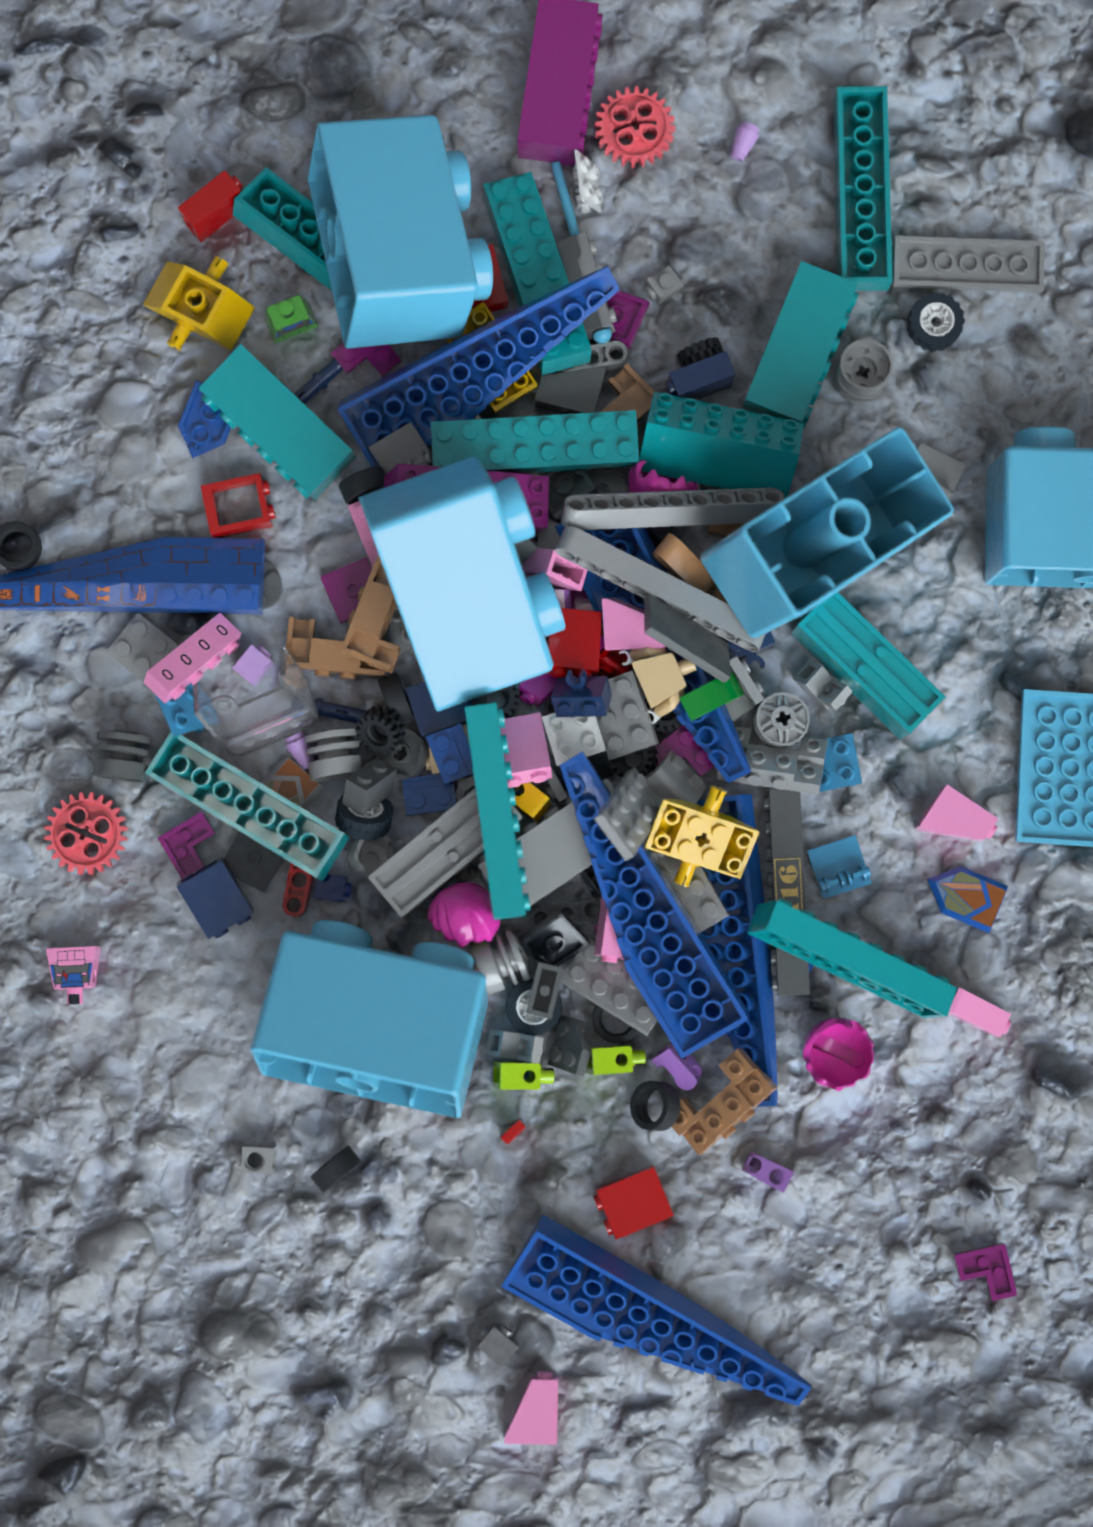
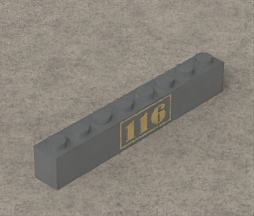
[763,789,810,996]

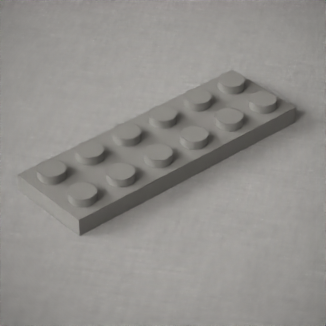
[892,236,1045,293]

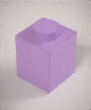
[232,645,274,687]

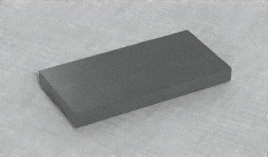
[644,594,731,683]

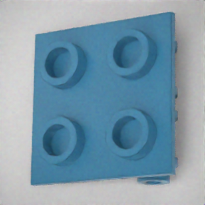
[154,682,217,737]
[820,733,862,792]
[807,835,872,899]

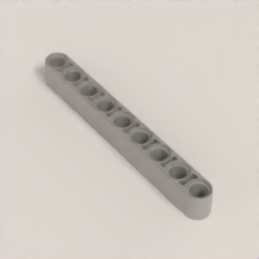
[561,488,784,530]
[555,526,765,652]

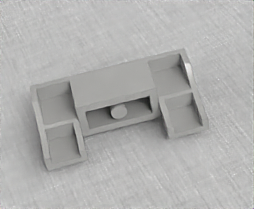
[717,726,828,795]

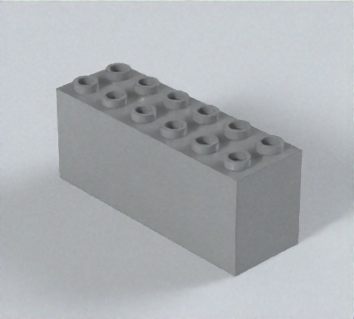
[478,779,614,907]
[368,788,523,919]

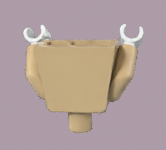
[619,647,696,724]

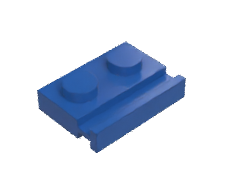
[426,723,474,785]
[402,774,456,816]

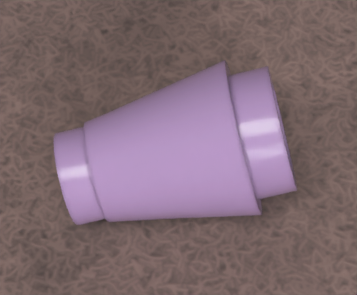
[730,121,759,162]
[284,730,315,770]

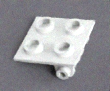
[573,150,603,213]
[542,713,606,766]

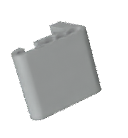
[715,656,765,721]
[645,750,706,804]

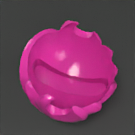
[628,460,698,493]
[428,882,500,948]
[802,1017,874,1091]

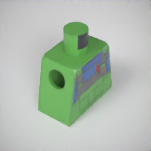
[265,295,319,344]

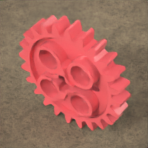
[594,86,675,168]
[44,792,129,875]

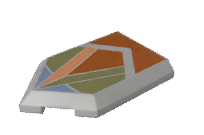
[262,755,325,810]

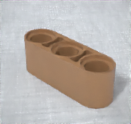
[652,533,715,593]

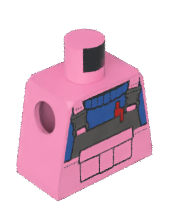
[46,946,101,1005]

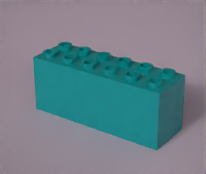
[742,261,859,428]
[198,344,356,500]
[639,392,804,499]
[791,592,946,740]

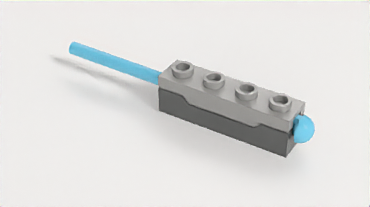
[551,161,617,344]

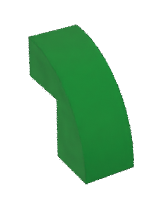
[679,672,745,721]

